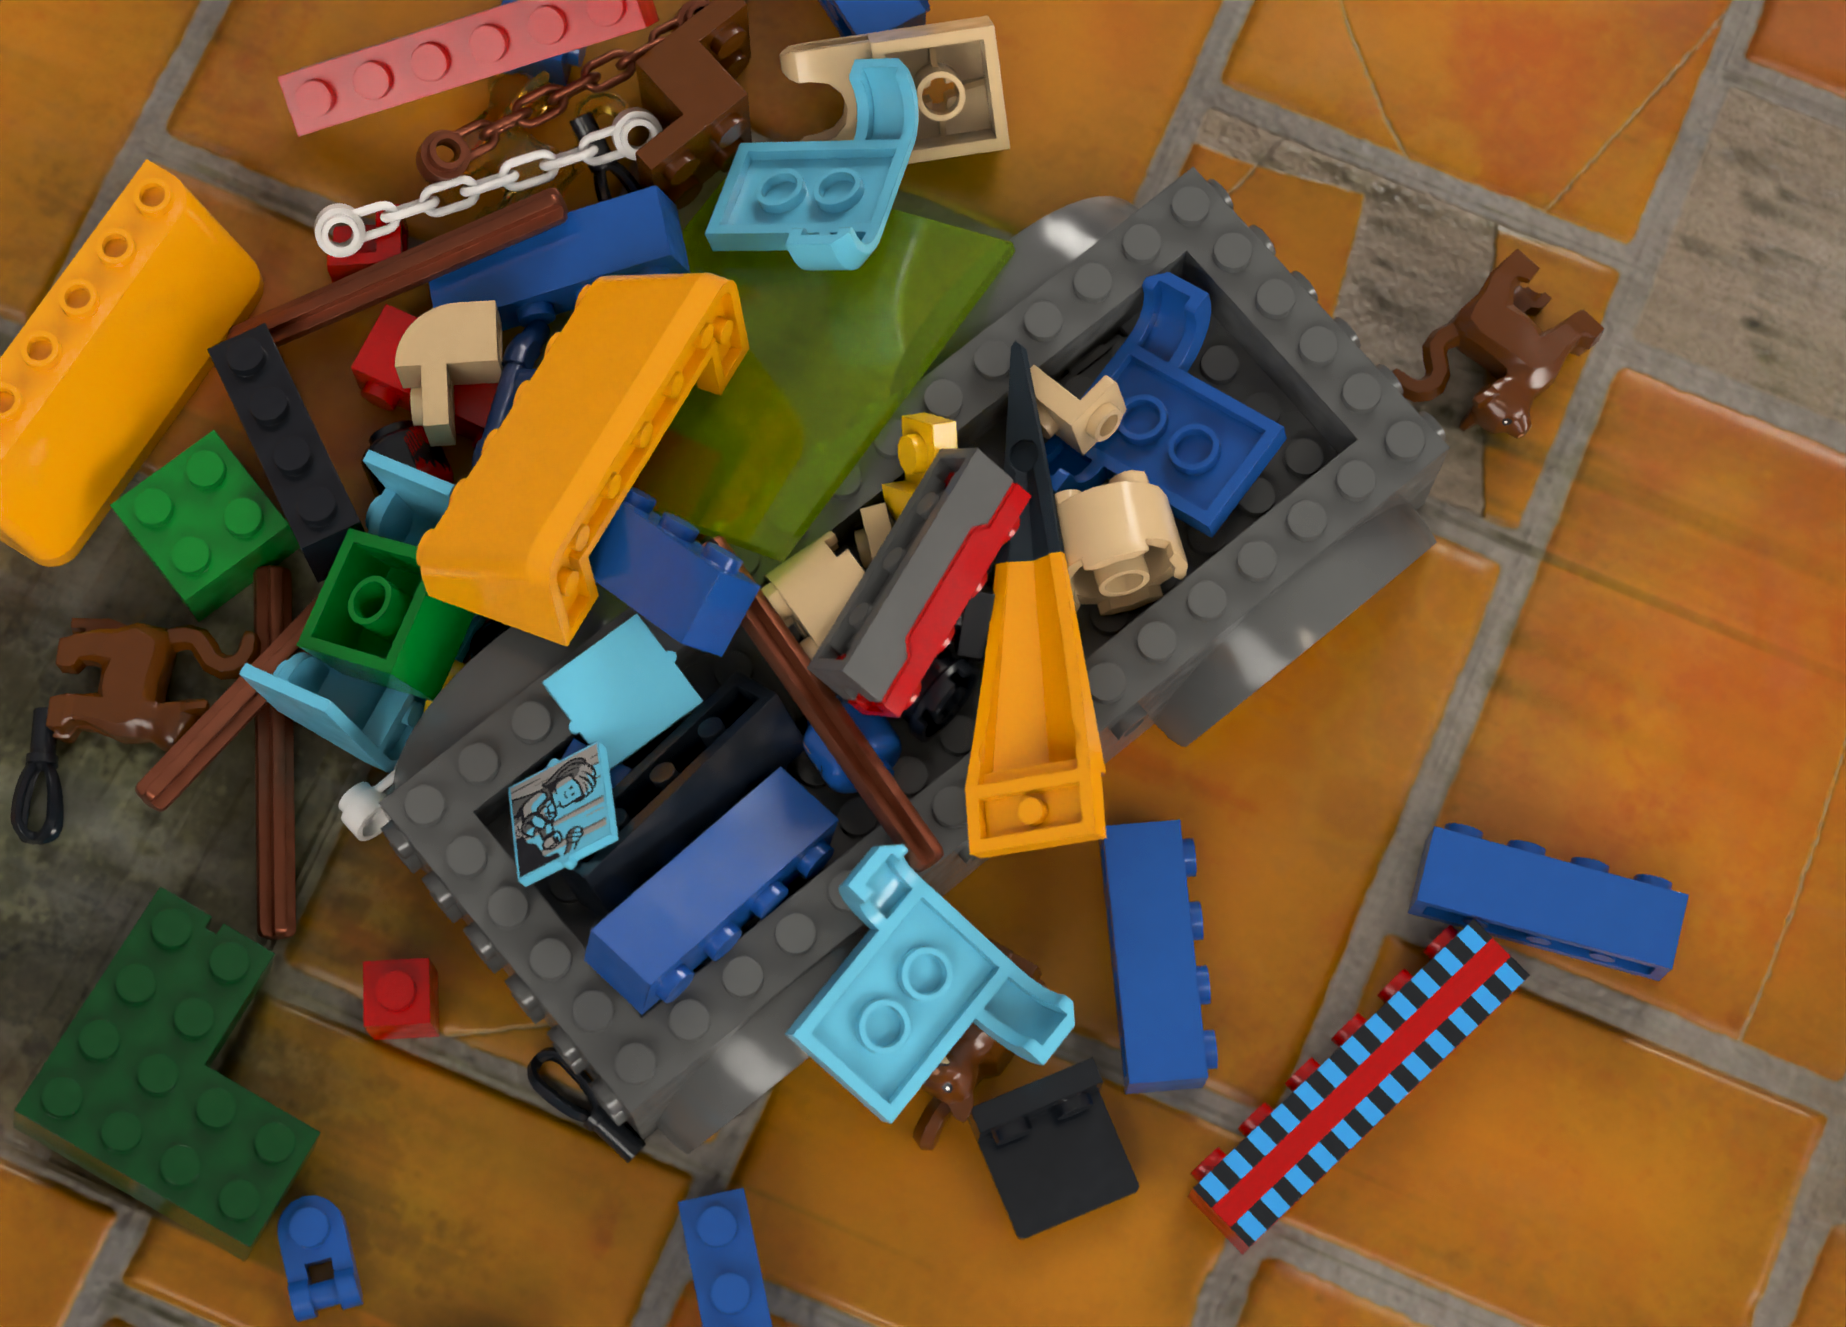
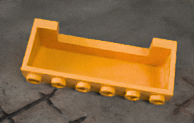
[0,159,264,567]
[416,273,750,647]

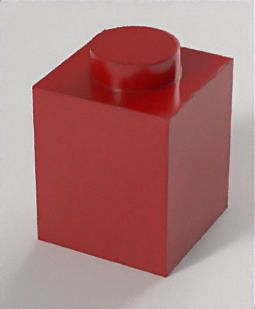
[363,958,440,1040]

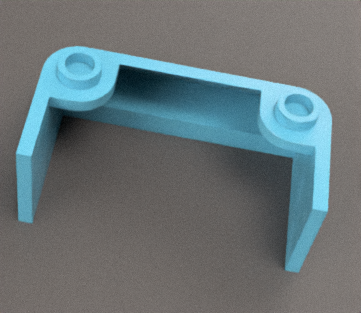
[239,450,487,773]

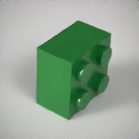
[110,430,300,622]
[296,528,475,701]

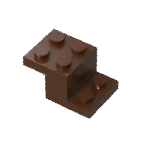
[635,0,752,210]

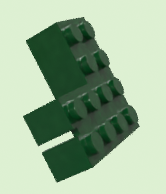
[13,886,321,1262]

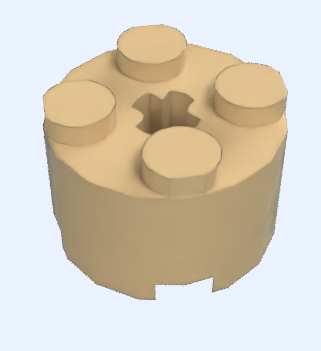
[1054,470,1188,615]
[761,531,865,660]

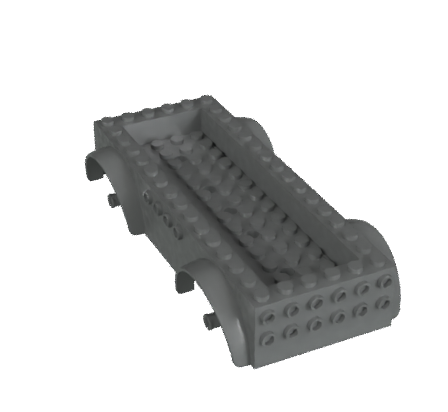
[379,167,1450,1154]

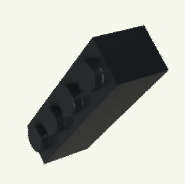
[207,323,365,583]
[559,671,805,919]

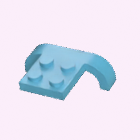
[705,58,919,271]
[785,844,1075,1124]

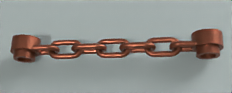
[416,0,710,183]

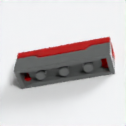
[807,448,1031,718]

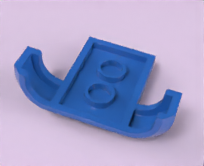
[1044,272,1287,538]

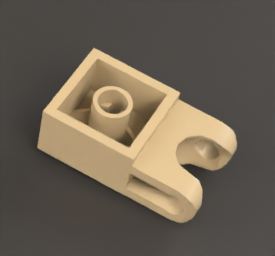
[779,16,1010,164]

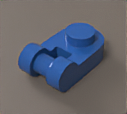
[278,1195,364,1322]

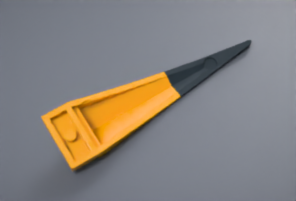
[965,341,1106,858]

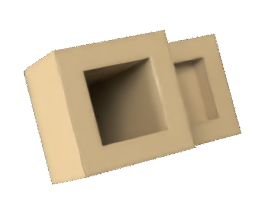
[395,300,503,447]

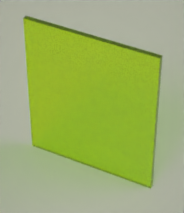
[633,176,1016,562]

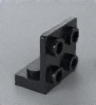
[968,1057,1139,1240]

